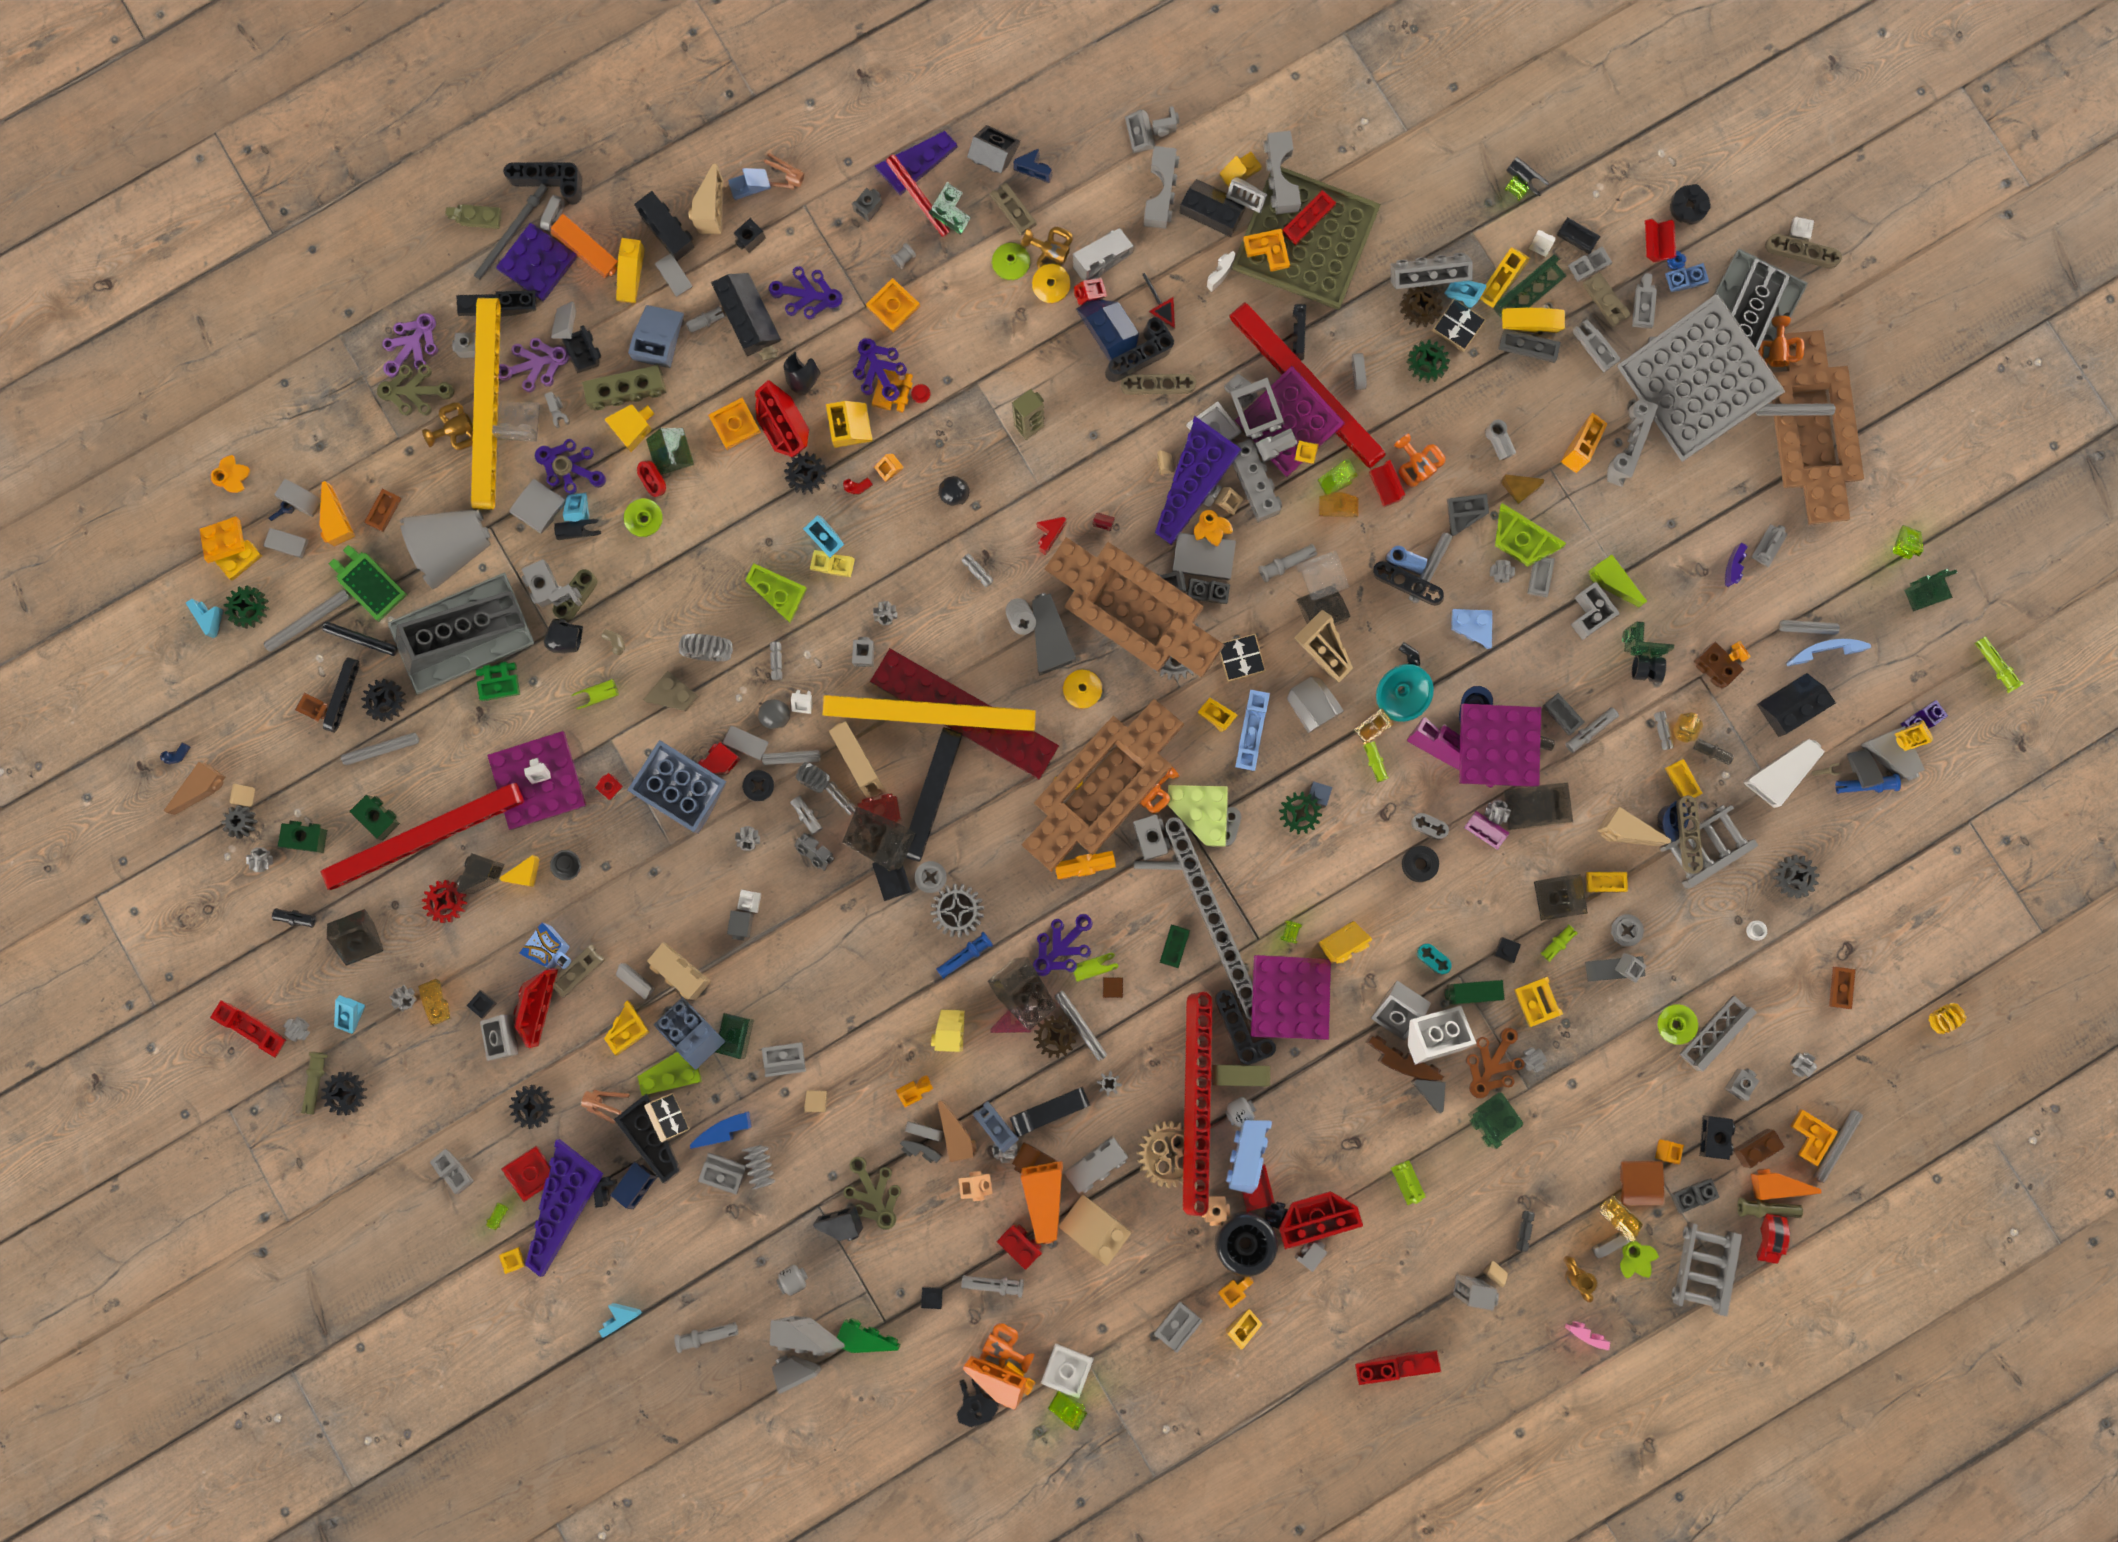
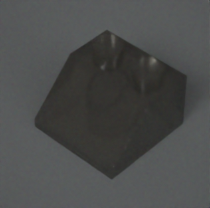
[1297,585,1351,626]
[1534,874,1588,921]
[327,909,383,966]

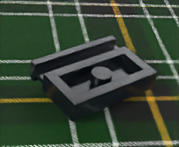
[872,854,912,901]

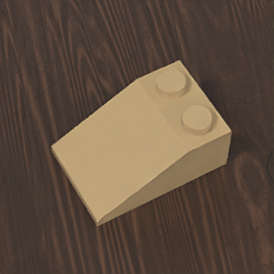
[689,164,723,234]
[1597,807,1671,847]
[1058,1194,1132,1266]

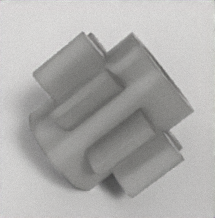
[1490,560,1515,583]
[873,601,897,625]
[1484,800,1511,825]
[735,826,760,851]
[246,847,273,872]
[389,985,417,1012]
[283,1017,310,1042]
[1521,1047,1547,1073]
[1790,1052,1817,1077]
[1097,1071,1122,1096]
[992,1143,1018,1163]

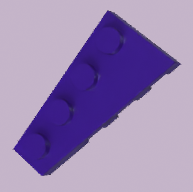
[875,131,958,196]

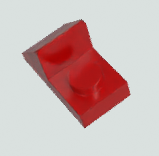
[1036,517,1067,555]

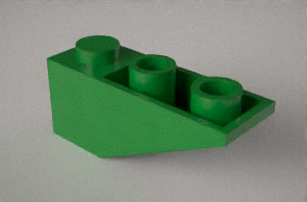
[836,1318,901,1353]

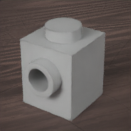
[452,333,476,358]

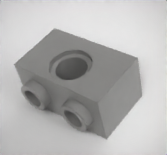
[522,559,559,608]
[1133,815,1170,861]

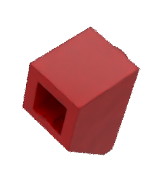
[697,742,741,775]

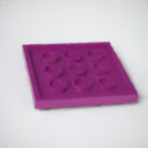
[1234,366,1345,477]
[1459,704,1541,787]
[487,731,586,830]
[1251,955,1331,1040]

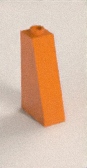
[550,214,618,279]
[1020,1161,1063,1244]

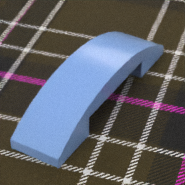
[1787,639,1871,666]
[1235,690,1270,771]

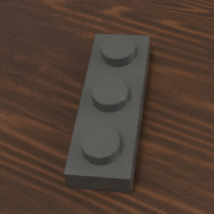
[1498,329,1561,363]

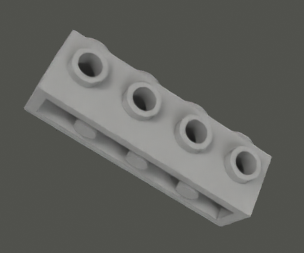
[1391,253,1472,289]
[1232,439,1282,523]

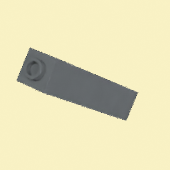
[1032,593,1076,676]

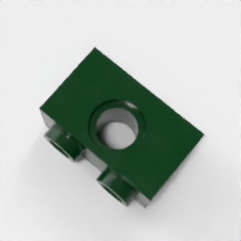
[349,795,400,841]
[277,820,328,853]

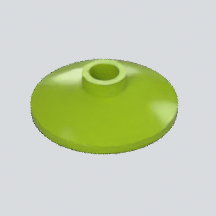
[992,243,1030,280]
[623,498,663,537]
[1657,1004,1698,1045]

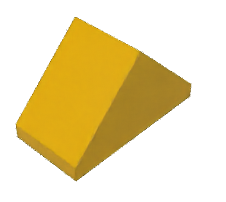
[500,855,540,887]
[1225,1309,1262,1349]

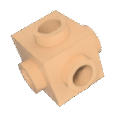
[958,1171,993,1201]
[1201,1195,1230,1226]

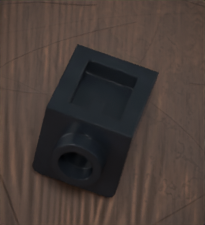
[593,1176,617,1208]

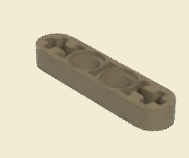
[1765,234,1842,269]
[1121,374,1196,395]
[1676,795,1703,874]

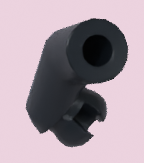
[1399,642,1420,666]

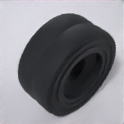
[1402,846,1439,882]

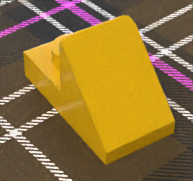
[1219,151,1262,188]
[1198,698,1238,732]

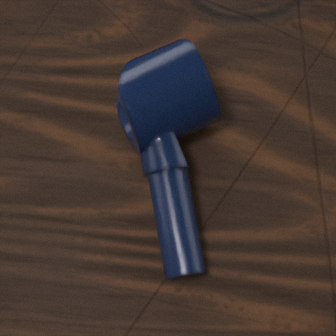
[268,501,294,521]

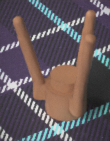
[764,153,804,190]
[581,1089,630,1124]

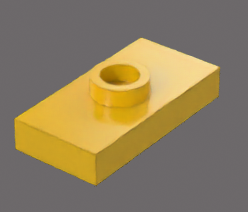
[1664,759,1703,803]
[1586,872,1628,892]

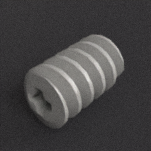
[1005,598,1036,635]
[742,1145,775,1190]

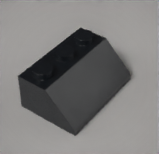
[1180,179,1246,237]
[1757,673,1836,737]

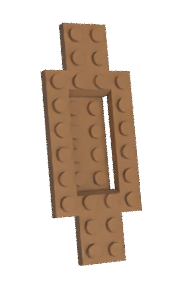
[1772,330,1864,525]
[1044,537,1225,678]
[1022,699,1184,872]

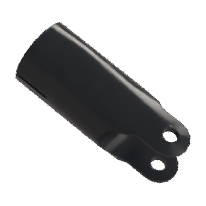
[1506,157,1550,196]
[554,519,601,540]

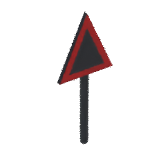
[1142,273,1175,329]

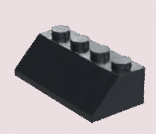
[711,273,782,357]

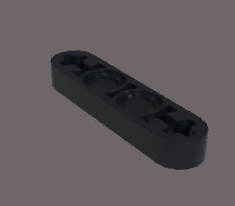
[1373,561,1444,606]
[323,657,360,733]

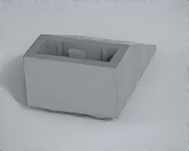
[770,1316,845,1355]

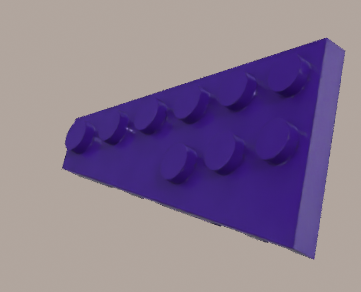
[1155,416,1242,545]
[525,1139,604,1277]

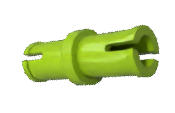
[1363,741,1389,783]
[1540,925,1578,962]

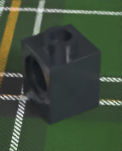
[733,218,766,253]

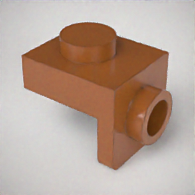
[295,692,328,722]

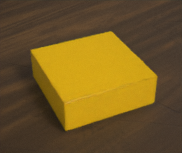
[1295,441,1319,464]
[498,1247,526,1274]

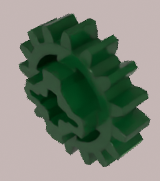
[1407,340,1450,383]
[224,585,269,629]
[1279,791,1322,835]

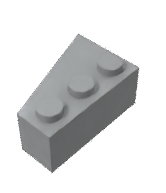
[1073,228,1133,281]
[1064,1136,1128,1193]

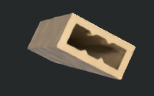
[829,721,886,801]

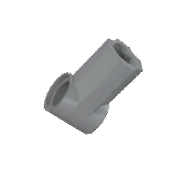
[1485,419,1516,461]
[1256,428,1298,462]

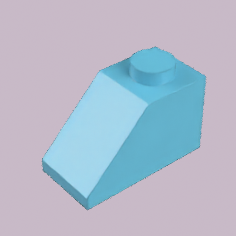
[803,515,845,558]

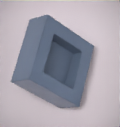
[1309,781,1332,807]

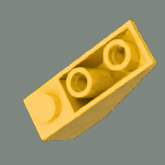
[1895,720,1933,751]

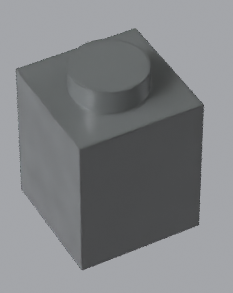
[727,910,754,941]

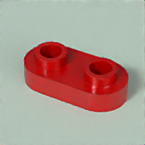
[637,460,666,497]

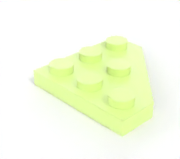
[1168,785,1228,847]

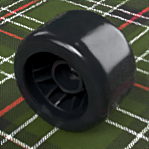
[1215,1212,1278,1276]

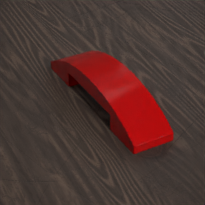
[210,1000,286,1058]

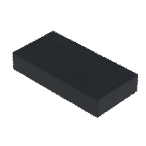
[1557,217,1601,254]

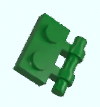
[476,662,520,702]

